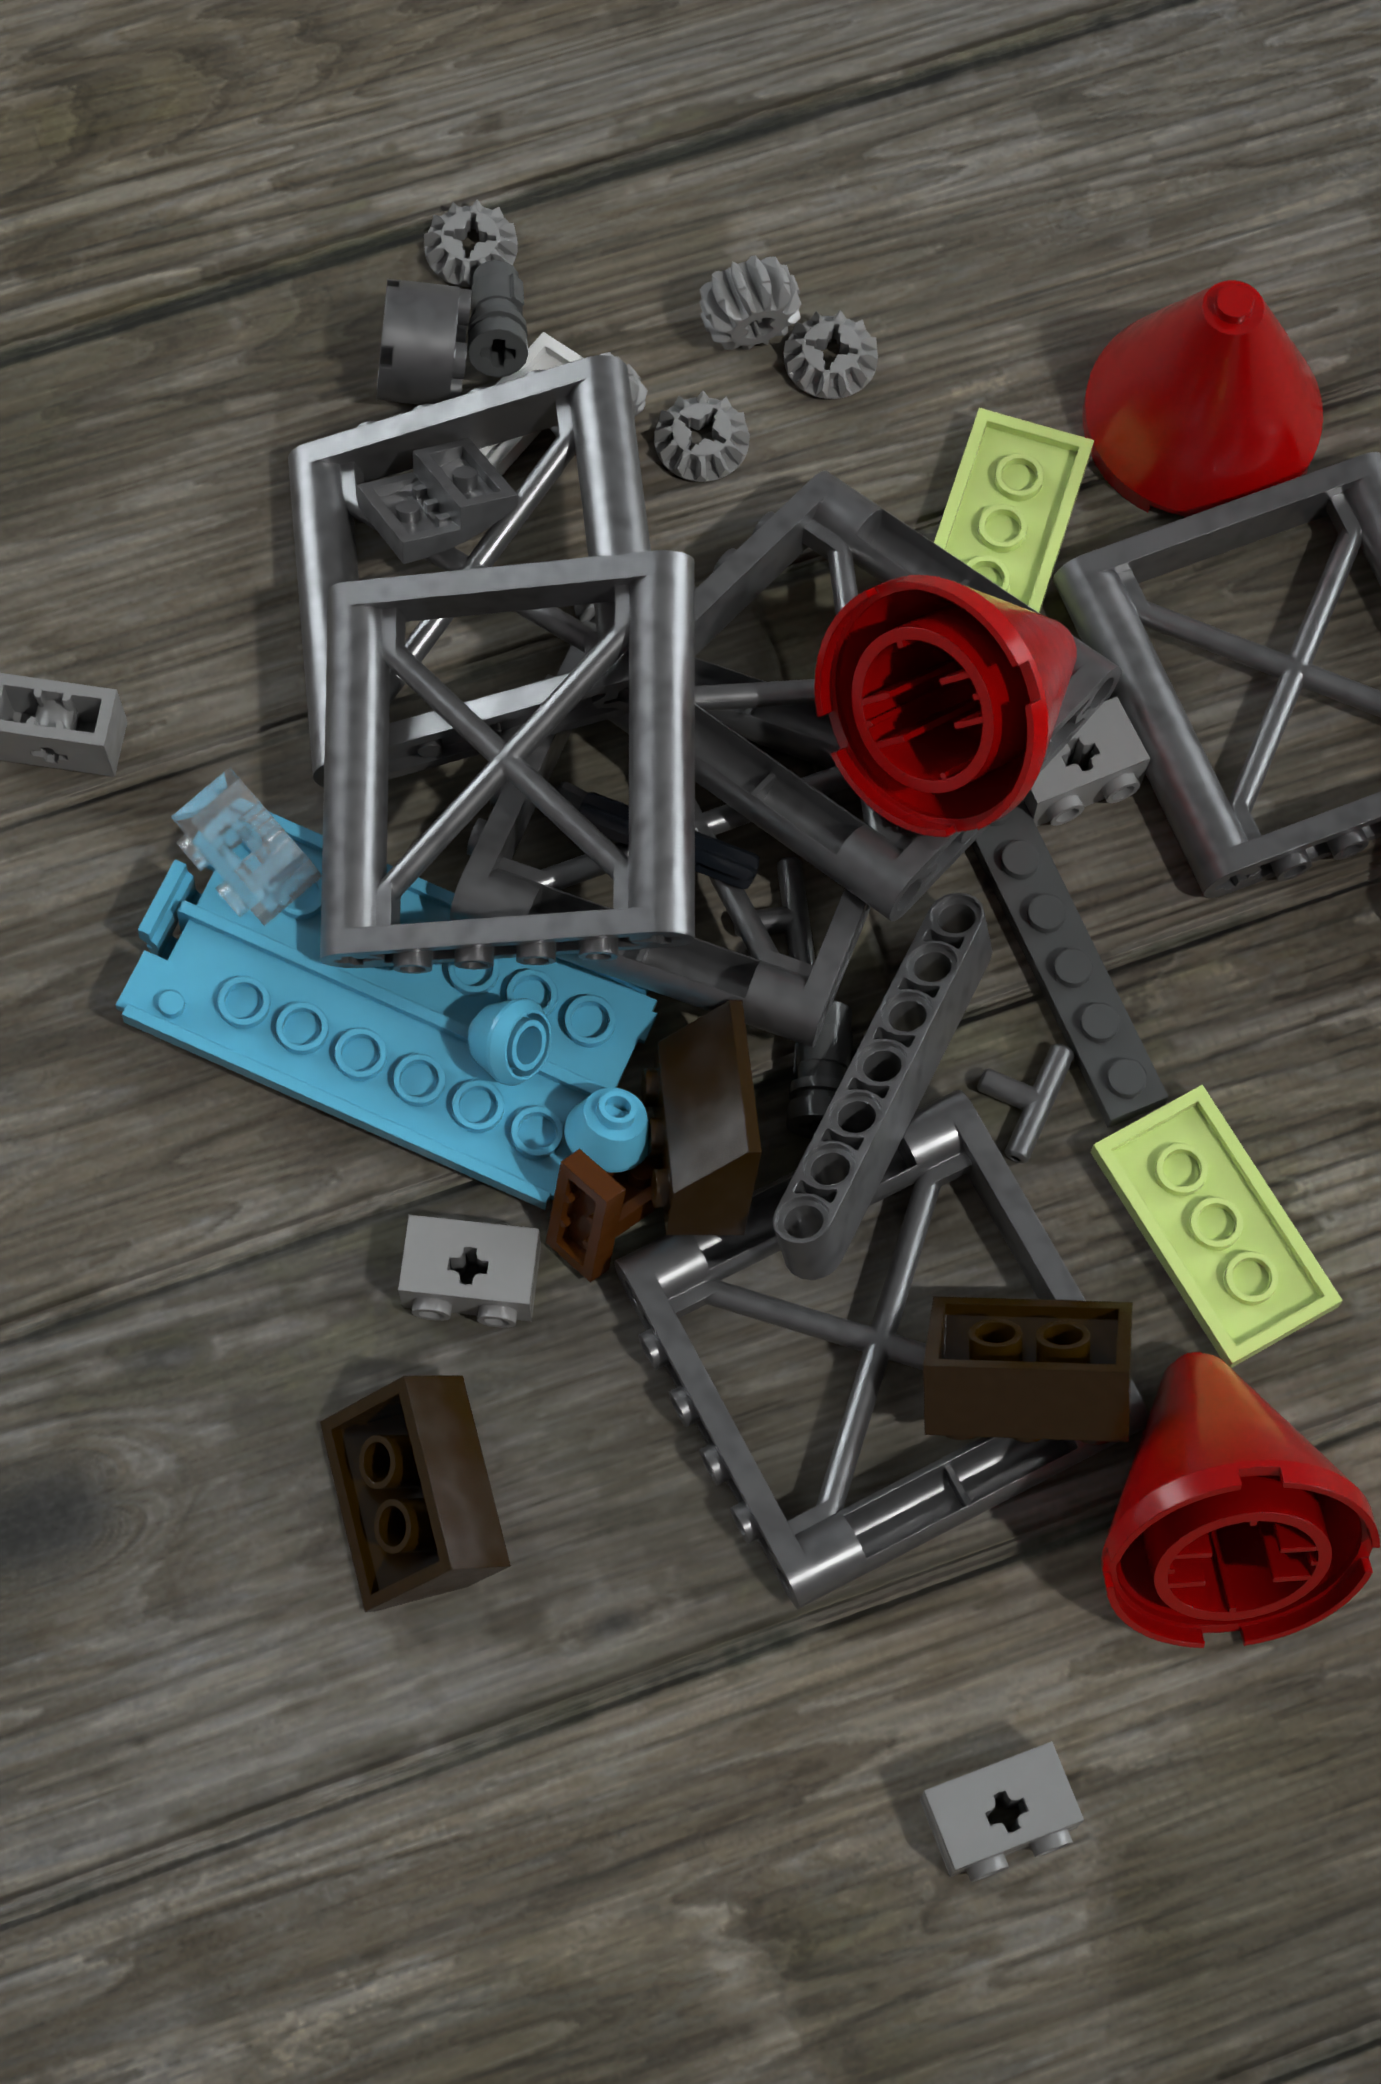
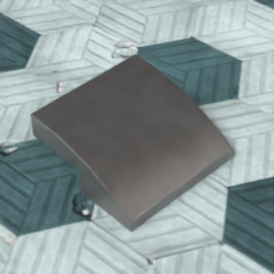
[357,438,518,564]

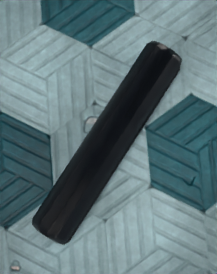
[579,792,760,889]

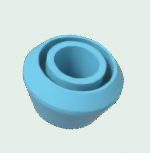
[468,998,552,1086]
[564,1087,649,1173]

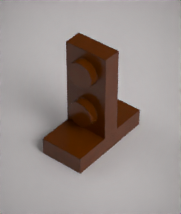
[546,1149,659,1283]

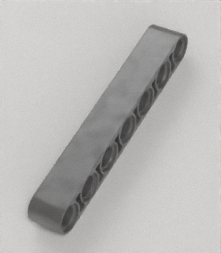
[773,893,992,1280]

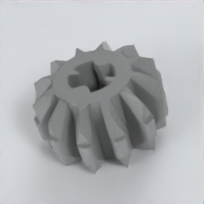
[699,255,802,351]

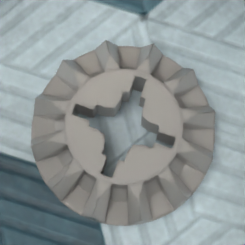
[424,199,518,287]
[784,310,878,399]
[654,391,750,482]

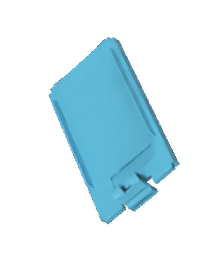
[116,797,658,1210]

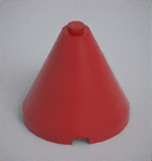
[1083,280,1323,518]
[814,575,1077,837]
[1101,1352,1380,1648]

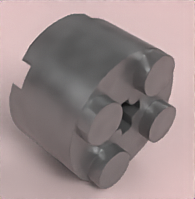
[376,279,472,405]

